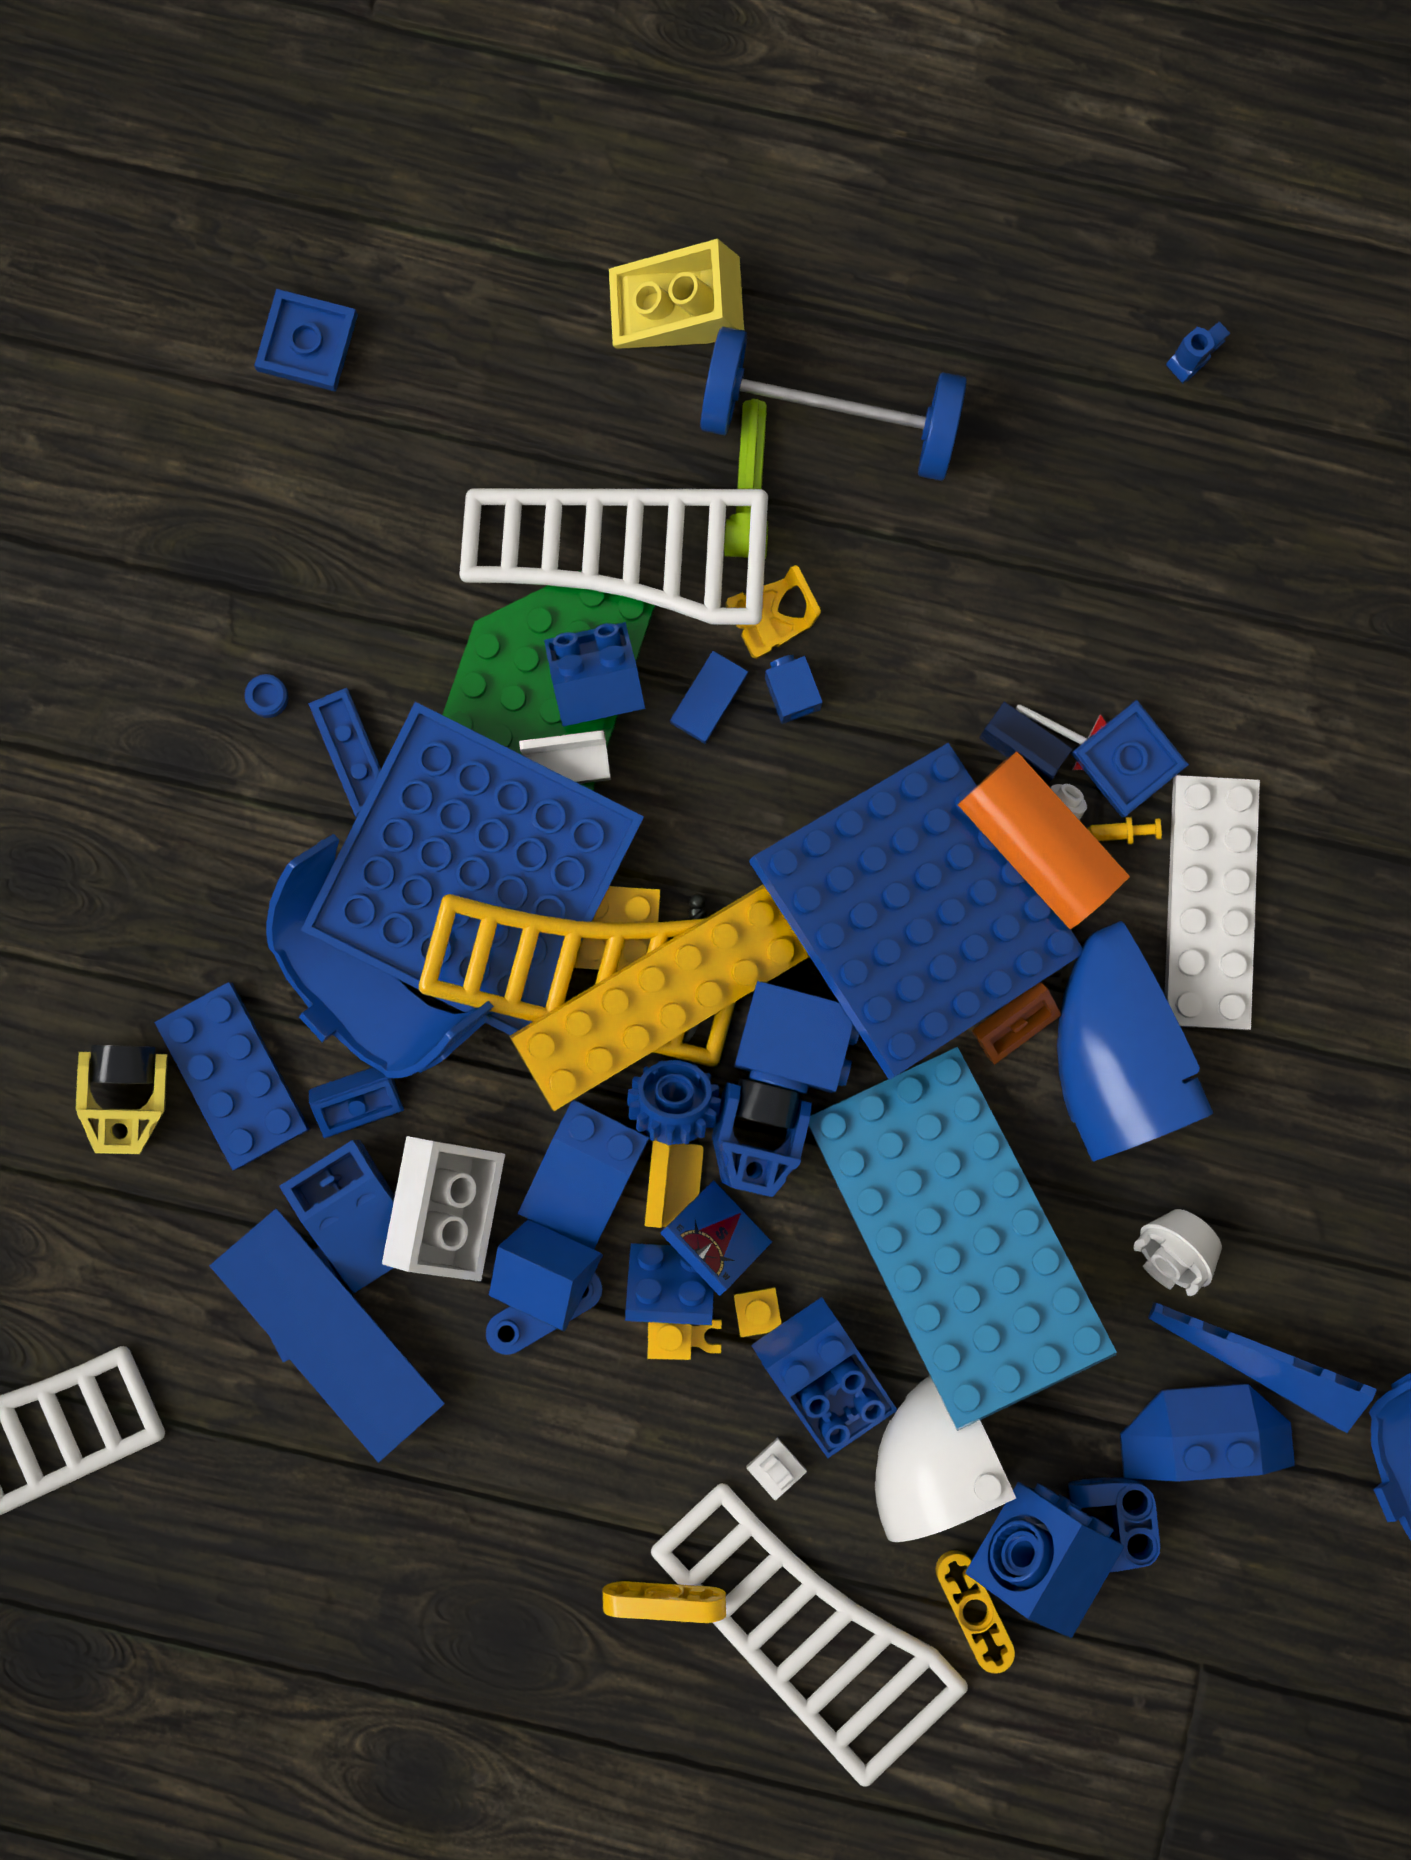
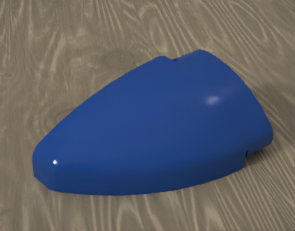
[1057,921,1213,1161]

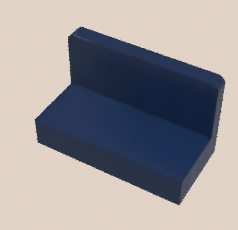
[979,701,1072,784]

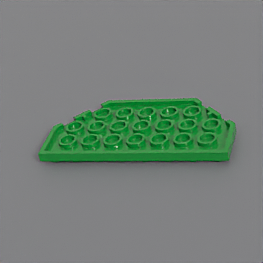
[442,570,656,791]

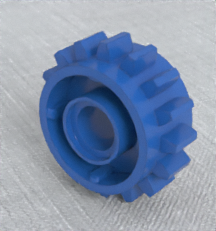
[627,1060,721,1145]

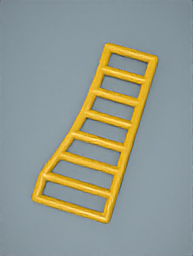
[418,894,736,1067]

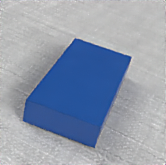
[670,651,748,744]

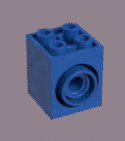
[734,981,859,1094]
[965,1482,1125,1638]

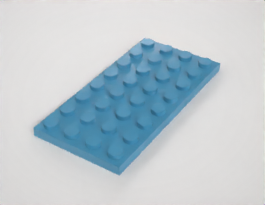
[808,1047,1117,1431]

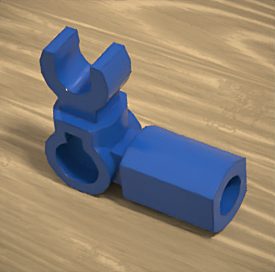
[1166,321,1230,384]

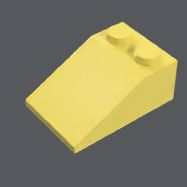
[609,239,744,349]

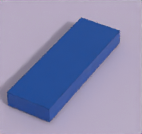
[308,688,382,818]

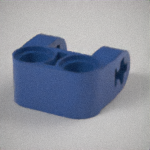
[1068,1477,1160,1572]

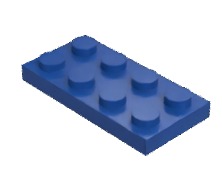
[154,982,310,1171]

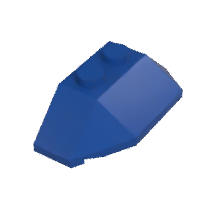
[1120,1383,1295,1481]

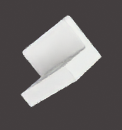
[519,731,611,784]

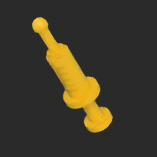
[1087,817,1162,844]

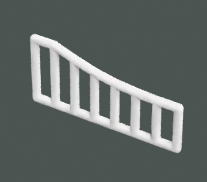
[460,488,768,625]
[0,1346,165,1515]
[651,1483,968,1787]

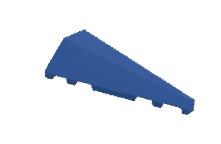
[1148,1302,1377,1433]

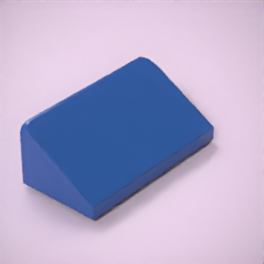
[309,1067,404,1138]

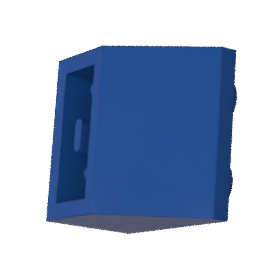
[544,622,645,727]

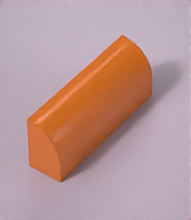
[957,751,1130,929]

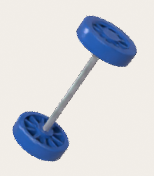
[700,326,967,481]

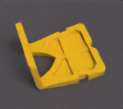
[726,565,821,659]

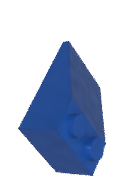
[518,1100,650,1249]

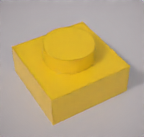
[733,1287,781,1337]

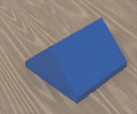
[489,1219,603,1332]

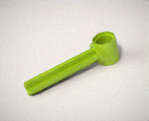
[724,399,768,559]

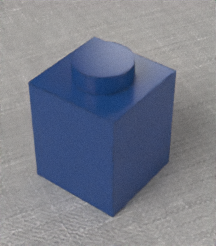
[765,655,823,724]

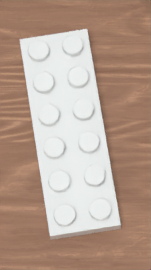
[1165,775,1260,1030]

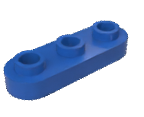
[486,1272,603,1355]

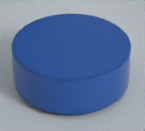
[245,674,289,718]

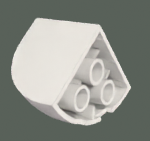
[875,1376,1016,1542]

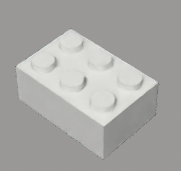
[382,1136,505,1281]

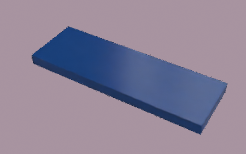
[209,1208,445,1463]

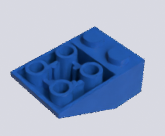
[279,1140,395,1293]
[752,1297,897,1459]

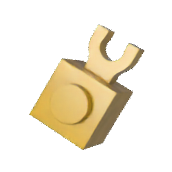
[647,1319,722,1360]

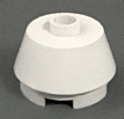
[1134,1209,1222,1296]

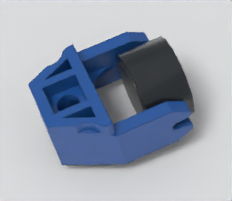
[712,1079,812,1197]

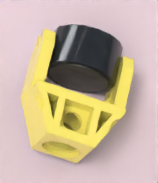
[76,1045,167,1154]

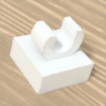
[746,1437,807,1501]

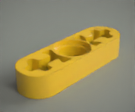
[936,1550,1015,1673]
[603,1581,726,1623]

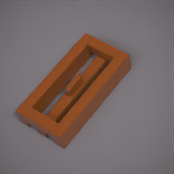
[972,982,1061,1065]

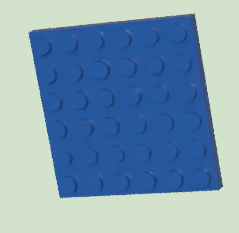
[301,702,644,1035]
[749,743,1083,1080]

